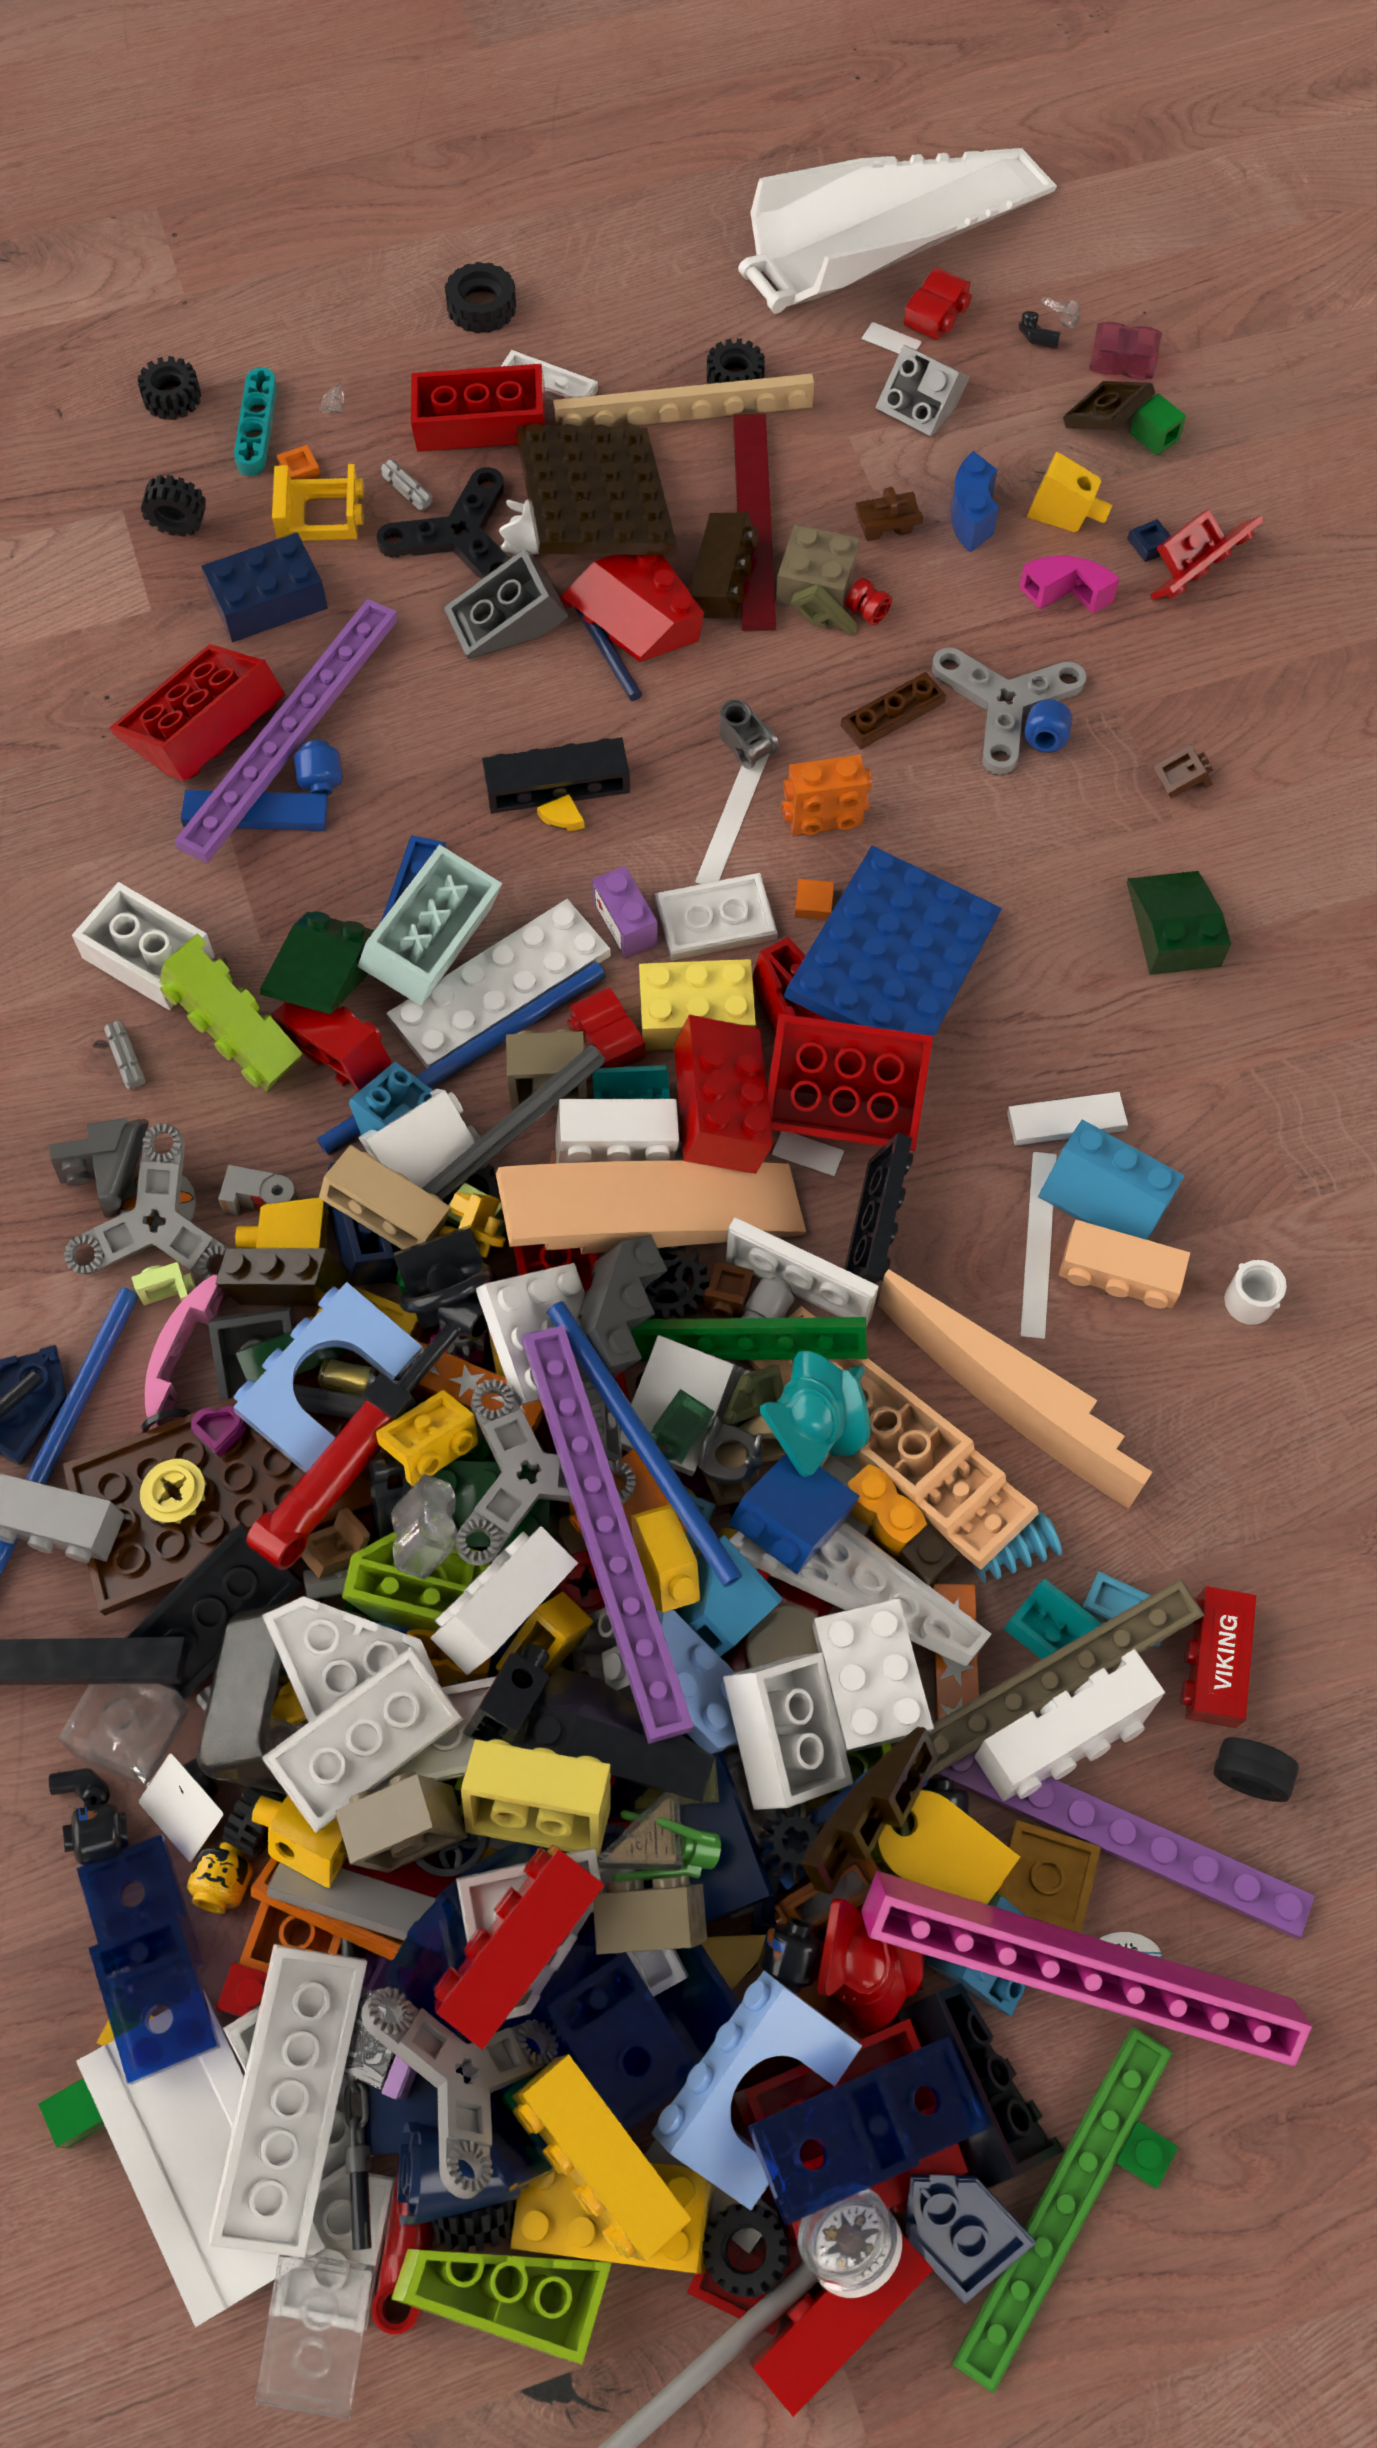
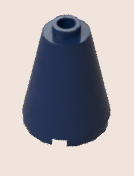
[397,2122,530,2226]

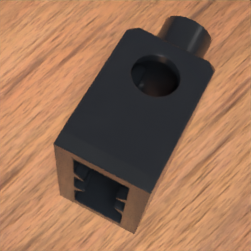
[463,1643,550,1744]

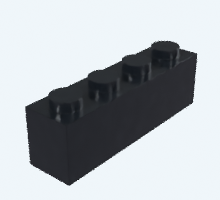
[482,737,630,814]

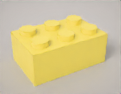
[639,959,756,1051]
[461,1739,611,1857]

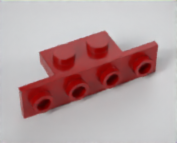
[1150,509,1264,600]

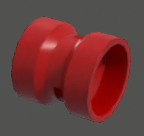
[845,578,892,626]

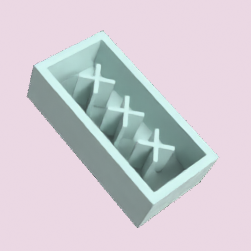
[357,844,502,1006]

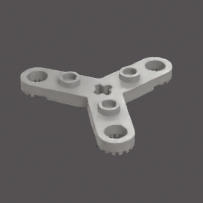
[932,648,1086,776]
[64,1123,229,1280]
[456,1379,636,1565]
[362,1987,558,2199]

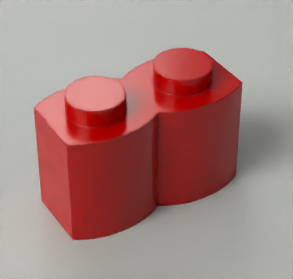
[904,267,972,340]
[567,987,646,1068]

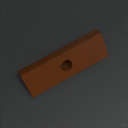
[841,672,946,749]

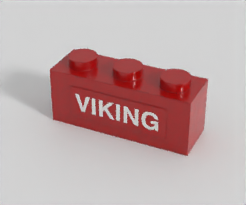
[1180,1586,1257,1728]

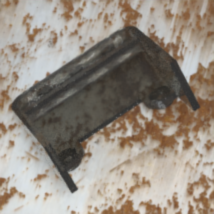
[197,1601,369,1795]

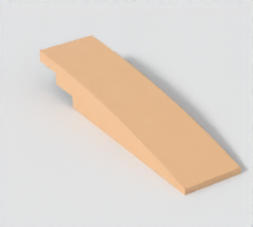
[496,1161,806,1254]
[877,1270,1152,1509]
[746,1306,1038,1570]

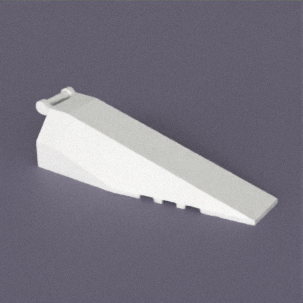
[738,148,1057,314]

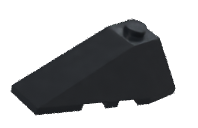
[521,1667,714,1802]

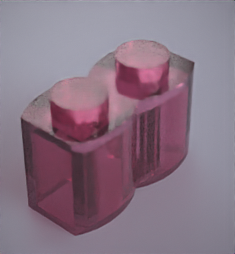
[1089,322,1162,380]

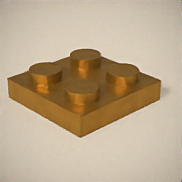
[996,1820,1101,1933]

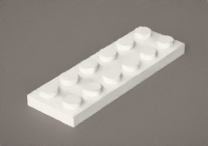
[386,899,611,1068]
[208,1944,367,2258]

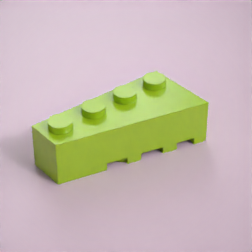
[159,933,303,1092]
[391,2249,612,2365]

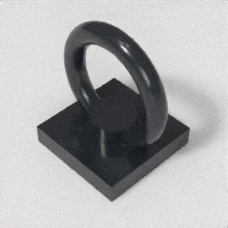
[393,1225,493,1330]

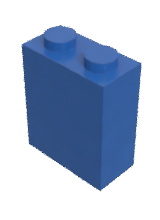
[729,1454,860,1574]

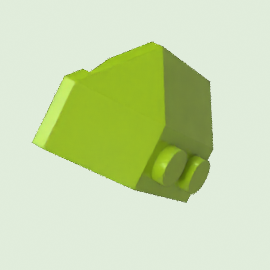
[342,1529,510,1640]

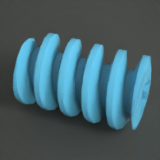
[972,1509,1062,1584]

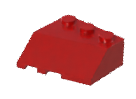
[560,555,704,662]

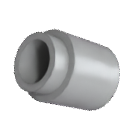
[742,1277,795,1318]

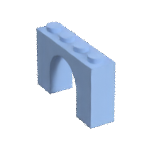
[233,1282,422,1473]
[651,1971,862,2210]

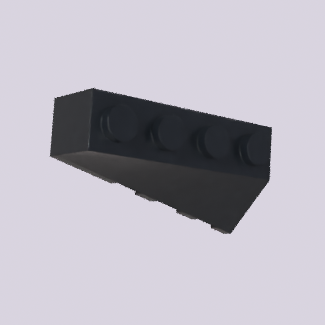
[897,1983,1064,2188]

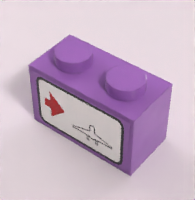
[592,866,658,959]

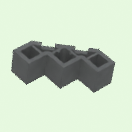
[574,1235,667,1381]

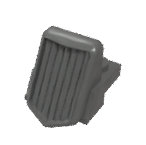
[49,1118,149,1217]

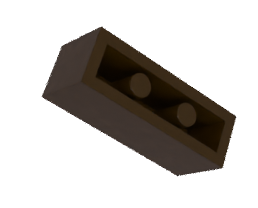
[689,512,759,618]
[215,1248,350,1306]

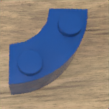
[950,451,999,552]

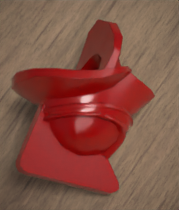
[817,1898,924,2032]

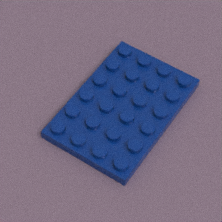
[784,845,1002,1039]

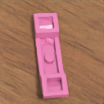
[145,1274,227,1428]

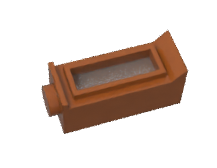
[773,1855,890,1934]

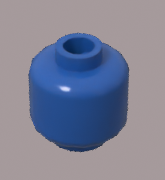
[1025,699,1073,753]
[294,740,343,795]

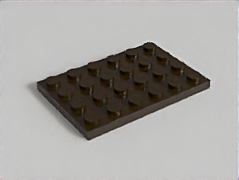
[516,423,677,555]

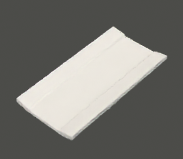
[76,1988,326,2327]

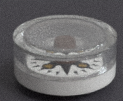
[798,2184,902,2298]

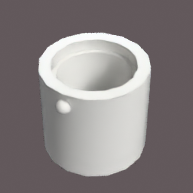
[1224,1260,1287,1325]

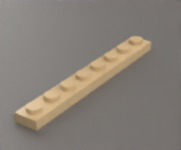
[553,374,814,427]

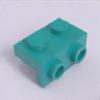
[593,1065,670,1099]
[1003,1579,1102,1659]

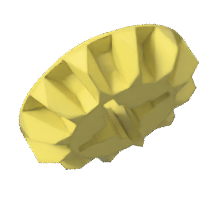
[140,1459,207,1525]

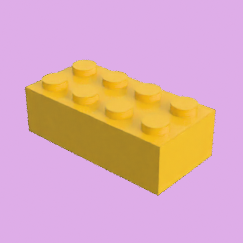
[512,2054,692,2262]
[510,2147,714,2274]

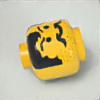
[187,1843,253,1914]

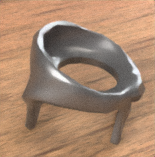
[698,1416,763,1485]

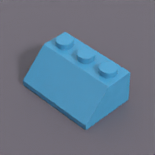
[1038,1119,1185,1240]

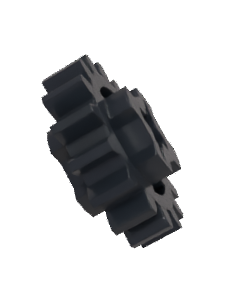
[644,1245,710,1319]

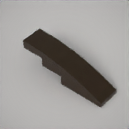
[801,1726,939,1895]

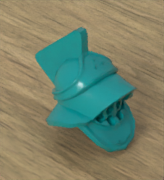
[760,1351,871,1477]

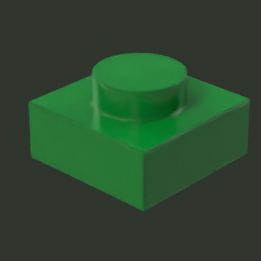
[1115,2120,1178,2189]

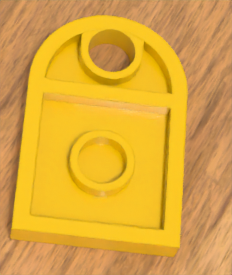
[876,1790,1020,1904]

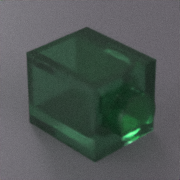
[650,1389,715,1465]

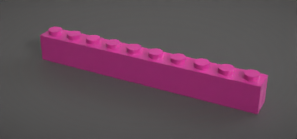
[861,1871,1312,2067]

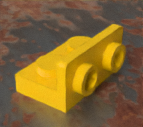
[376,1390,478,1486]

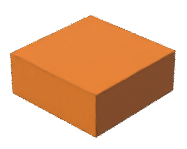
[276,444,321,480]
[794,878,834,920]

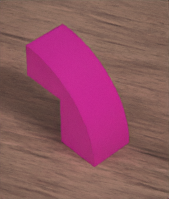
[1019,556,1120,614]

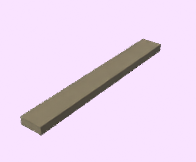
[891,1579,1204,1779]

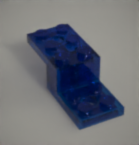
[76,1834,220,2085]
[536,1912,695,2131]
[747,2036,988,2225]

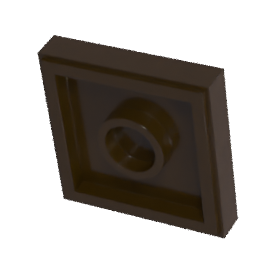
[1063,381,1156,430]

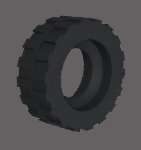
[445,262,517,333]

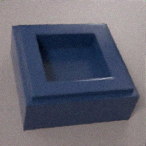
[1127,519,1170,562]

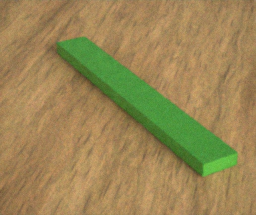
[951,2026,1173,2394]

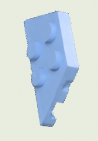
[657,1610,738,1754]

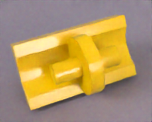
[439,1192,506,1257]

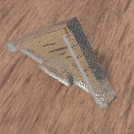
[597,1792,683,1871]

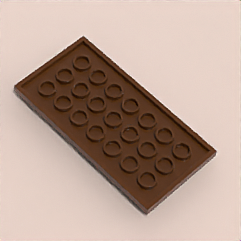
[63,1351,419,1616]

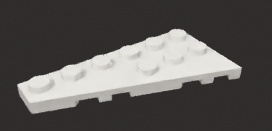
[729,1522,991,1667]

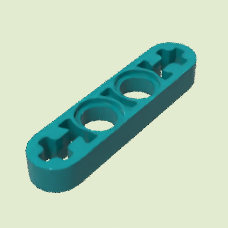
[234,367,277,476]

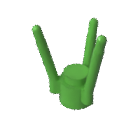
[612,1810,721,1882]

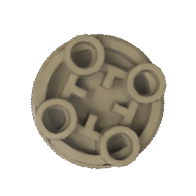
[745,1605,819,1668]

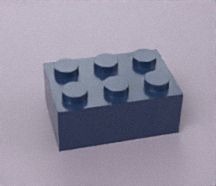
[201,532,328,643]

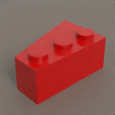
[752,937,831,1033]
[271,1002,392,1092]

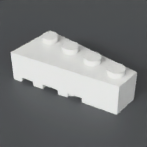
[974,1649,1165,1801]

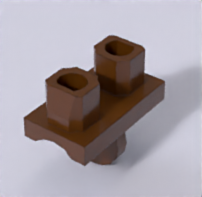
[855,487,923,541]

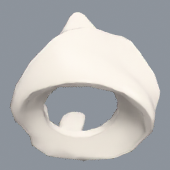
[500,500,539,555]

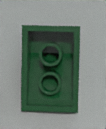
[1127,871,1231,975]
[260,911,375,1014]

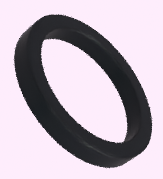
[141,1409,191,1432]

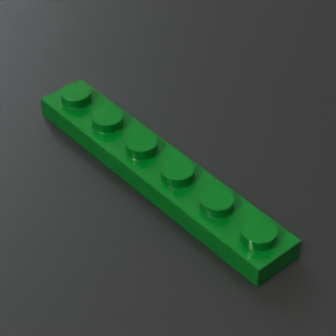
[630,1317,868,1361]

